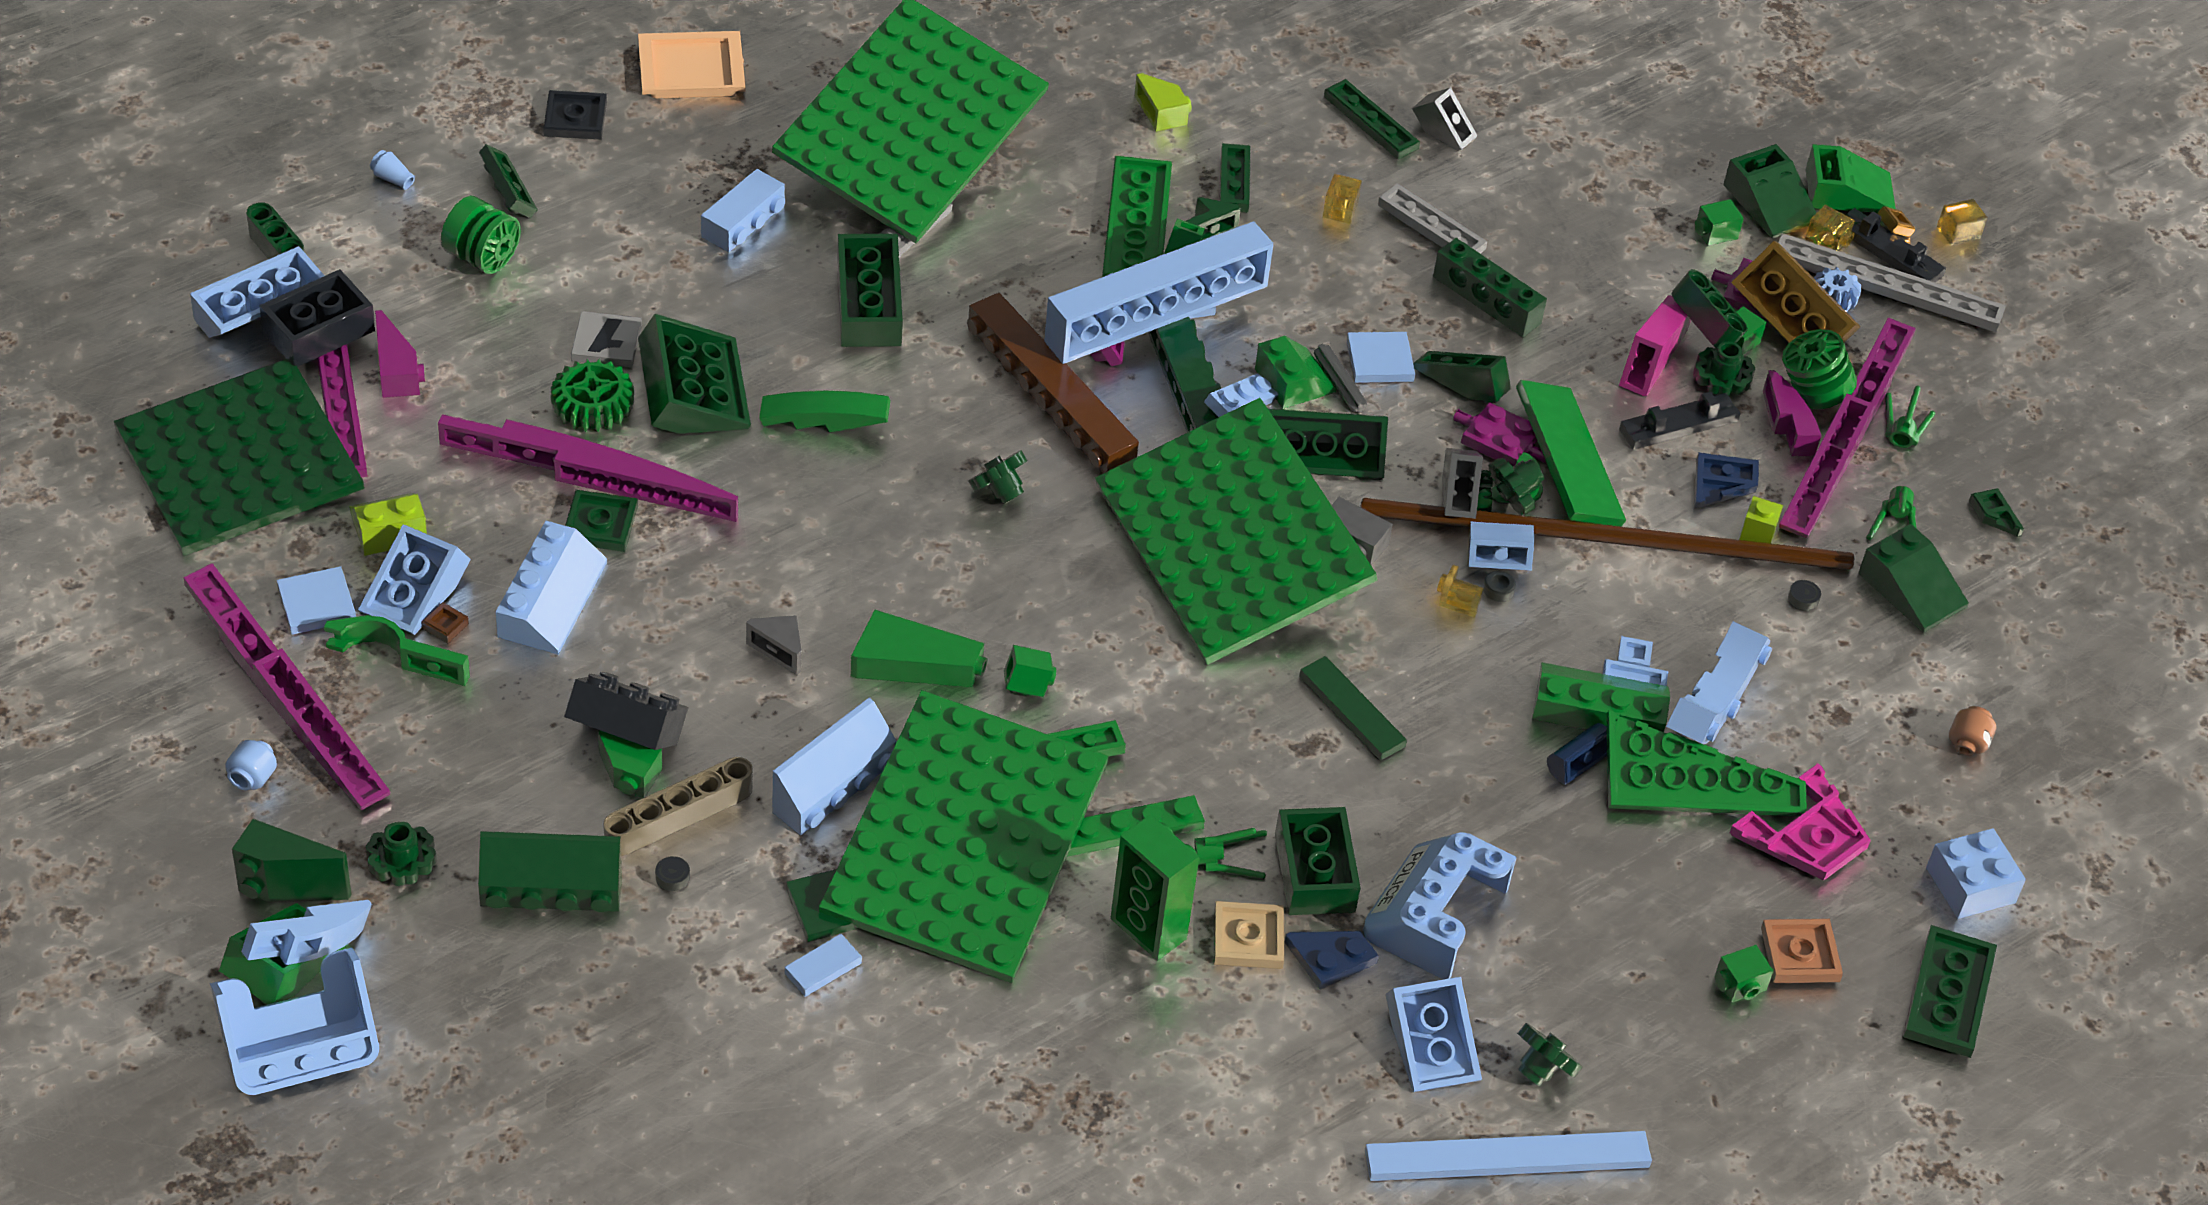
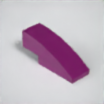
[1763,370,1822,456]

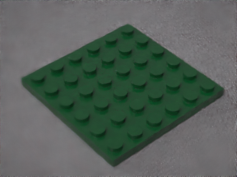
[114,359,365,557]

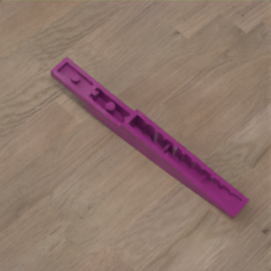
[1779,318,1916,539]
[438,414,738,522]
[183,563,390,810]

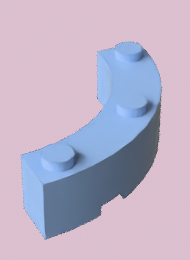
[1666,621,1772,744]

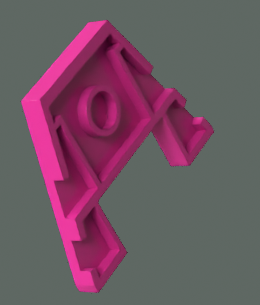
[1729,763,1871,881]

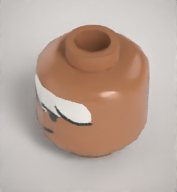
[1949,706,1996,756]

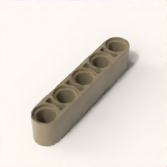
[603,757,753,856]

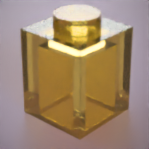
[1937,199,1988,245]

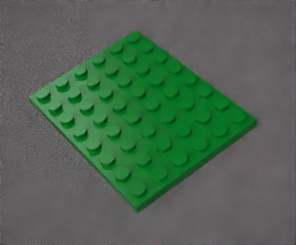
[772,0,1049,244]
[1095,397,1378,665]
[819,690,1108,983]

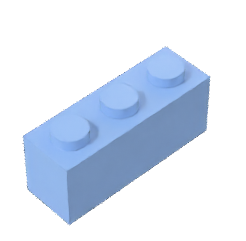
[701,169,785,252]

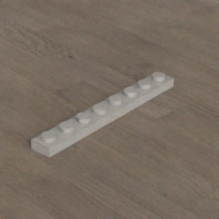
[1778,233,2006,332]

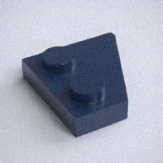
[1694,452,1759,509]
[1284,931,1379,990]

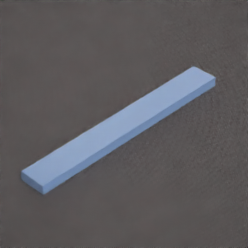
[1365,1131,1652,1181]

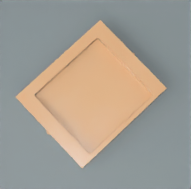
[638,31,746,99]

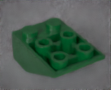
[1723,144,1819,239]

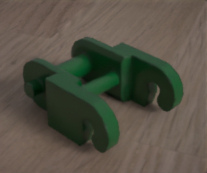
[1477,470,1493,512]

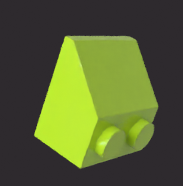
[349,493,427,556]

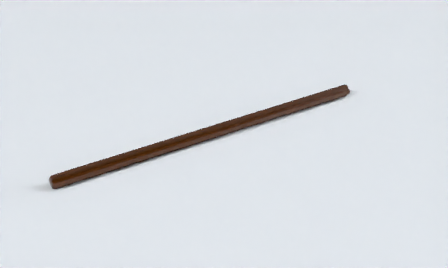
[1360,498,1855,570]

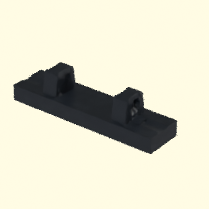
[1835,208,1946,282]
[1619,392,1741,450]

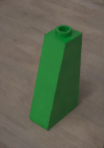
[850,610,988,687]

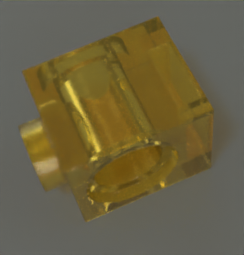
[1323,174,1362,224]
[1805,205,1855,251]

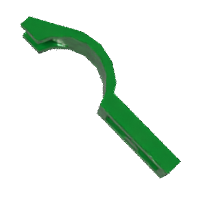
[324,615,470,686]

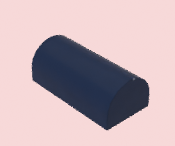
[1547,723,1607,785]

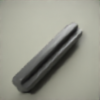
[1314,343,1367,413]

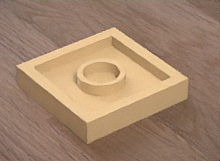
[1214,901,1284,969]

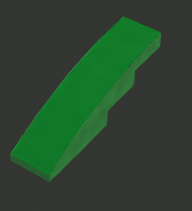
[759,390,891,433]

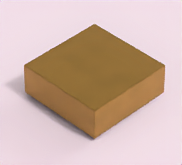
[1877,207,1915,237]

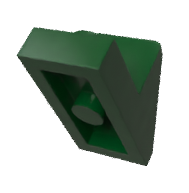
[1186,197,1241,241]

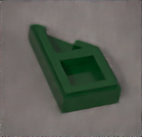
[1969,488,2024,537]

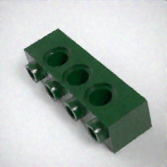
[1433,238,1547,338]

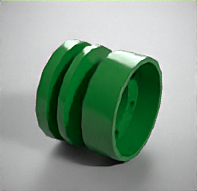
[441,195,521,274]
[1782,329,1857,410]

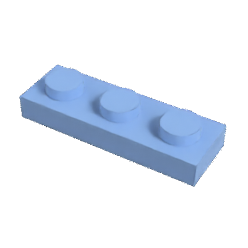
[1204,373,1278,417]

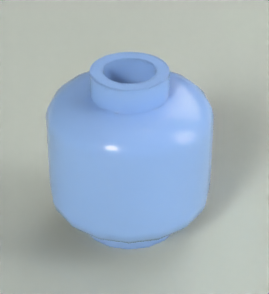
[225,740,277,791]

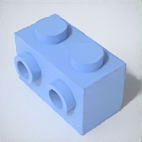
[1469,522,1534,571]

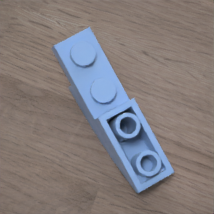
[241,900,372,965]

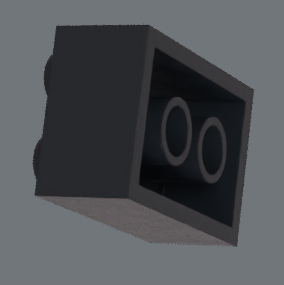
[259,269,375,367]
[564,672,689,750]

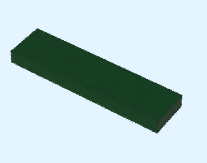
[1324,79,1420,160]
[1299,656,1407,761]

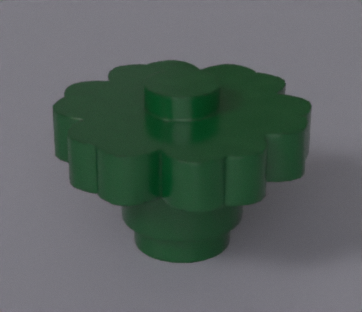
[1693,341,1755,396]
[968,450,1028,504]
[1488,458,1544,515]
[366,822,437,886]
[1517,1023,1583,1086]

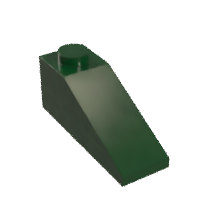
[1413,351,1511,404]

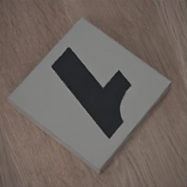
[571,311,642,368]

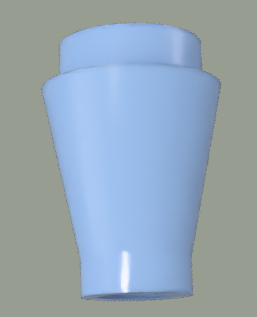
[370,150,415,190]

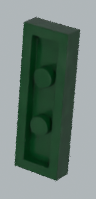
[1220,143,1250,213]
[479,144,538,218]

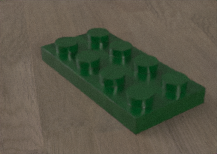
[1903,925,1997,1058]

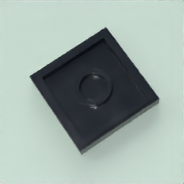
[543,90,607,140]

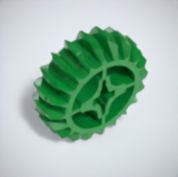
[550,358,634,433]

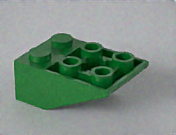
[1805,144,1896,213]

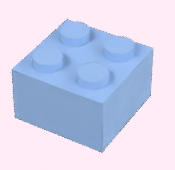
[1926,828,2026,919]

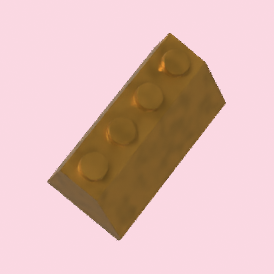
[1731,241,1861,343]

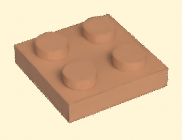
[1761,919,1843,983]

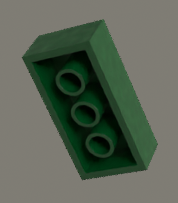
[837,234,903,347]

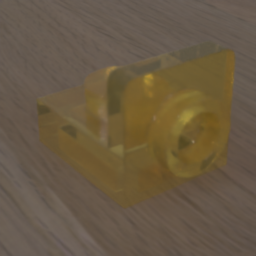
[1437,565,1483,618]

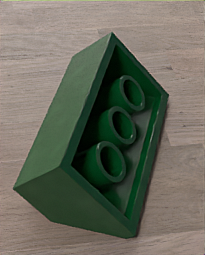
[1268,408,1388,478]
[478,831,622,912]

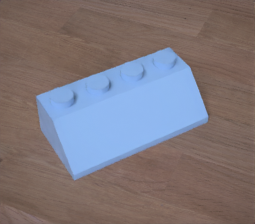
[190,246,325,338]
[496,521,607,655]
[772,698,897,835]

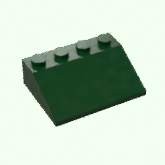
[638,314,751,434]

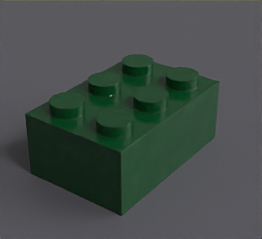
[1275,807,1361,915]

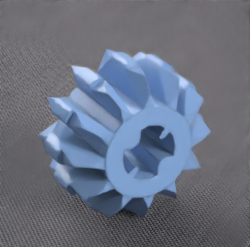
[1814,266,1861,312]

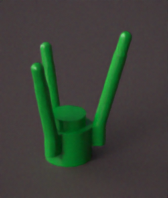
[1885,385,1935,448]
[1866,486,1916,541]
[1194,828,1268,879]

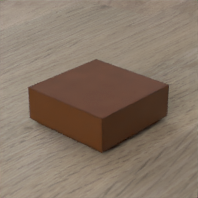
[422,602,469,644]

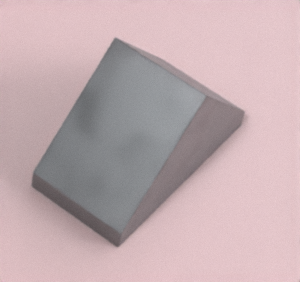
[746,615,801,675]

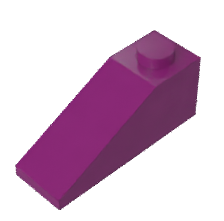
[375,310,425,398]

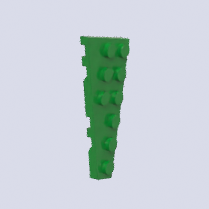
[1606,710,1807,816]

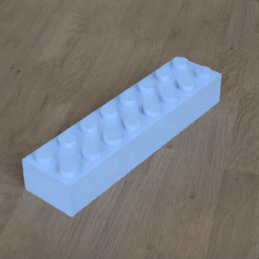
[1044,221,1274,364]

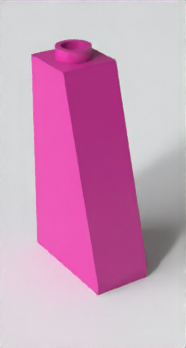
[1619,295,1691,397]

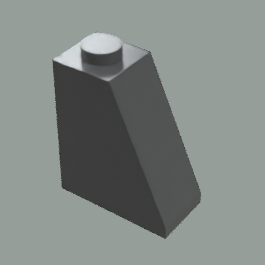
[1442,448,1483,519]

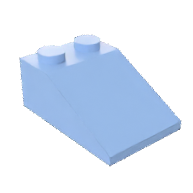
[358,524,471,635]
[1386,977,1482,1093]

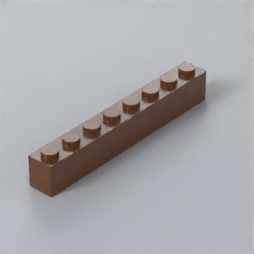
[967,292,1139,474]

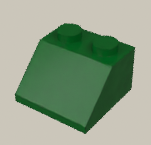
[1255,336,1336,409]

